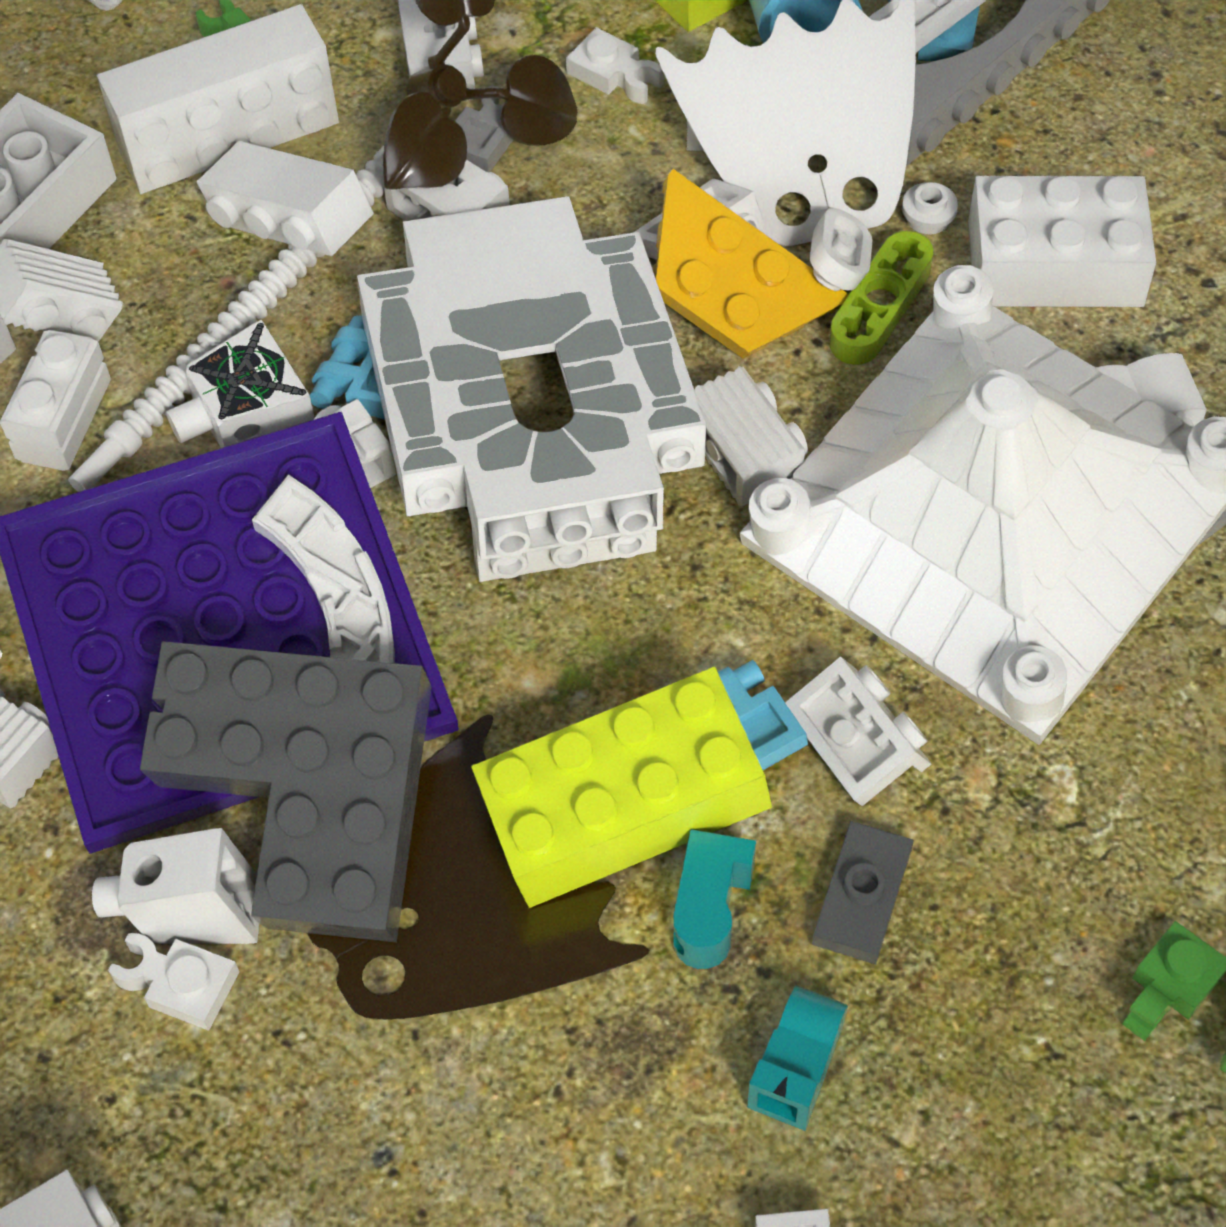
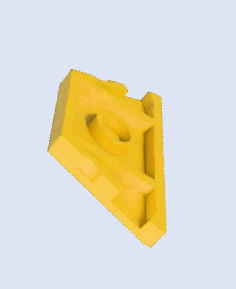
[653,169,849,359]

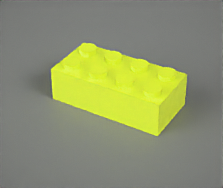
[471,666,772,908]

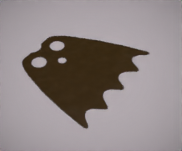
[307,714,649,1020]

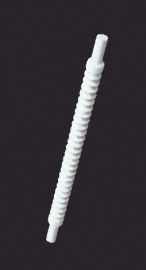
[68,146,384,492]

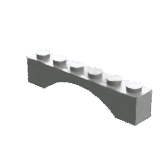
[906,0,1110,166]

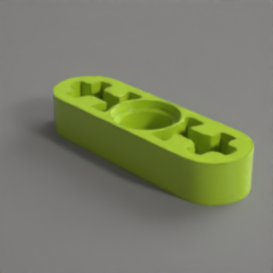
[829,231,933,365]

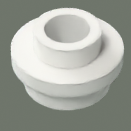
[902,182,958,234]

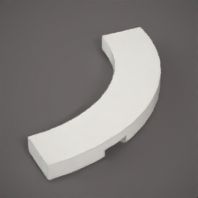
[252,475,395,663]

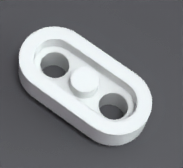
[810,208,872,291]

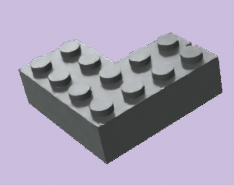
[140,641,432,942]

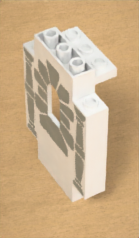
[357,196,706,582]

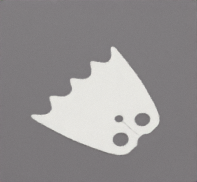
[655,0,916,246]

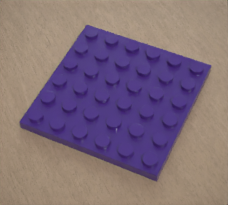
[0,411,459,854]

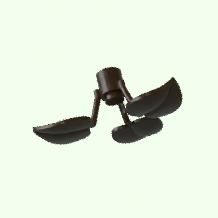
[383,0,578,190]

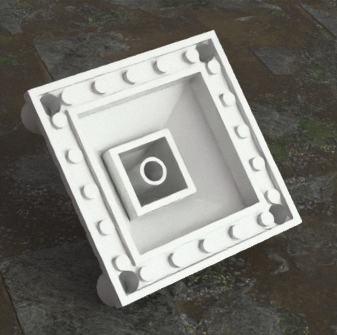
[740,265,1226,745]

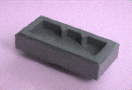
[812,821,914,965]

